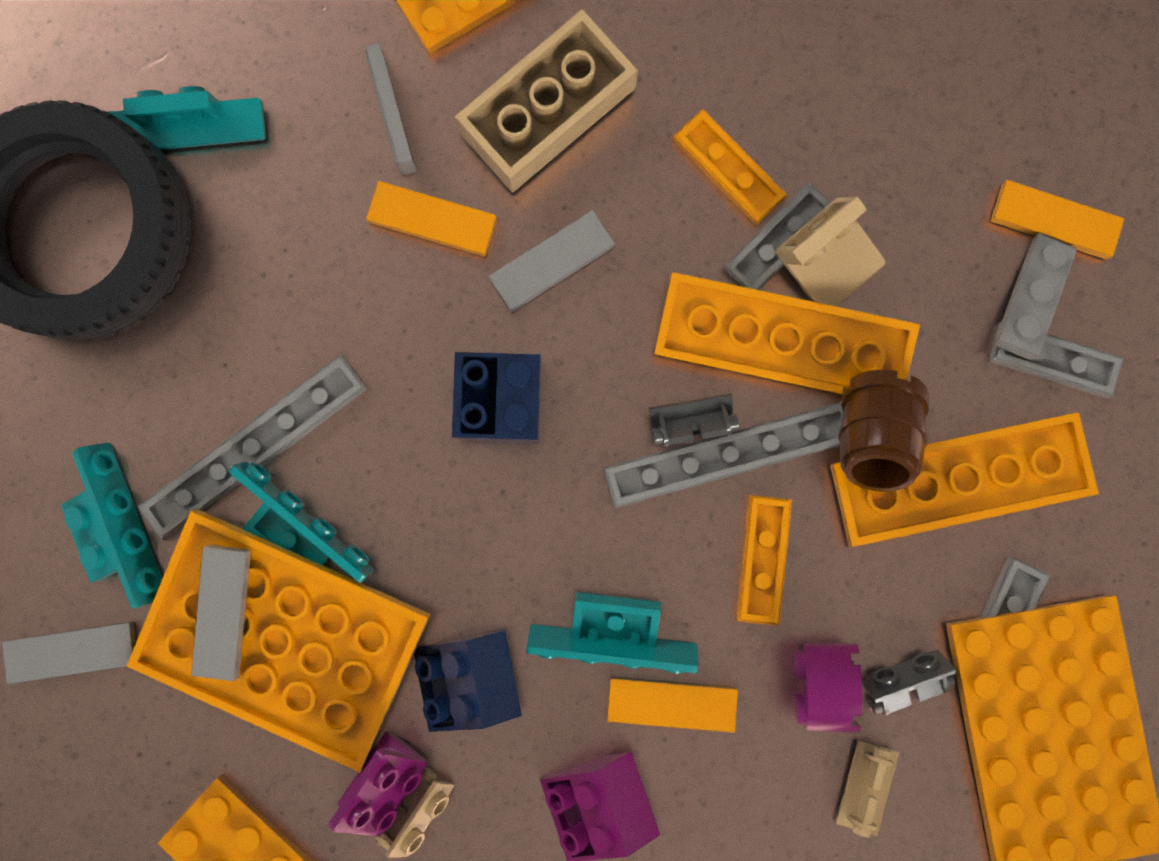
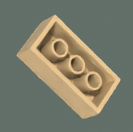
[454,9,638,193]

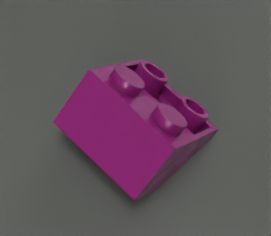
[540,751,660,861]

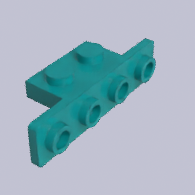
[108,86,266,150]
[61,443,163,609]
[228,462,374,583]
[526,592,699,674]

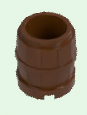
[838,369,930,492]

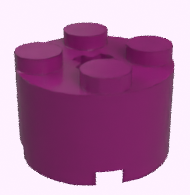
[794,643,862,732]

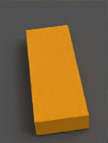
[672,108,788,227]
[990,180,1125,260]
[366,181,497,257]
[736,495,792,626]
[607,677,738,733]

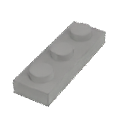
[993,233,1077,361]

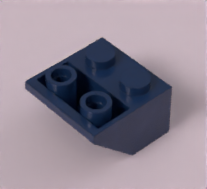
[452,352,542,444]
[414,630,522,732]

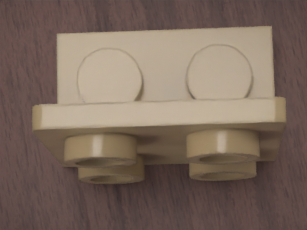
[775,196,885,306]

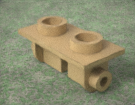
[836,740,900,838]
[375,767,455,858]

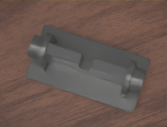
[649,393,739,448]
[862,650,956,716]

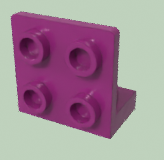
[328,731,429,836]

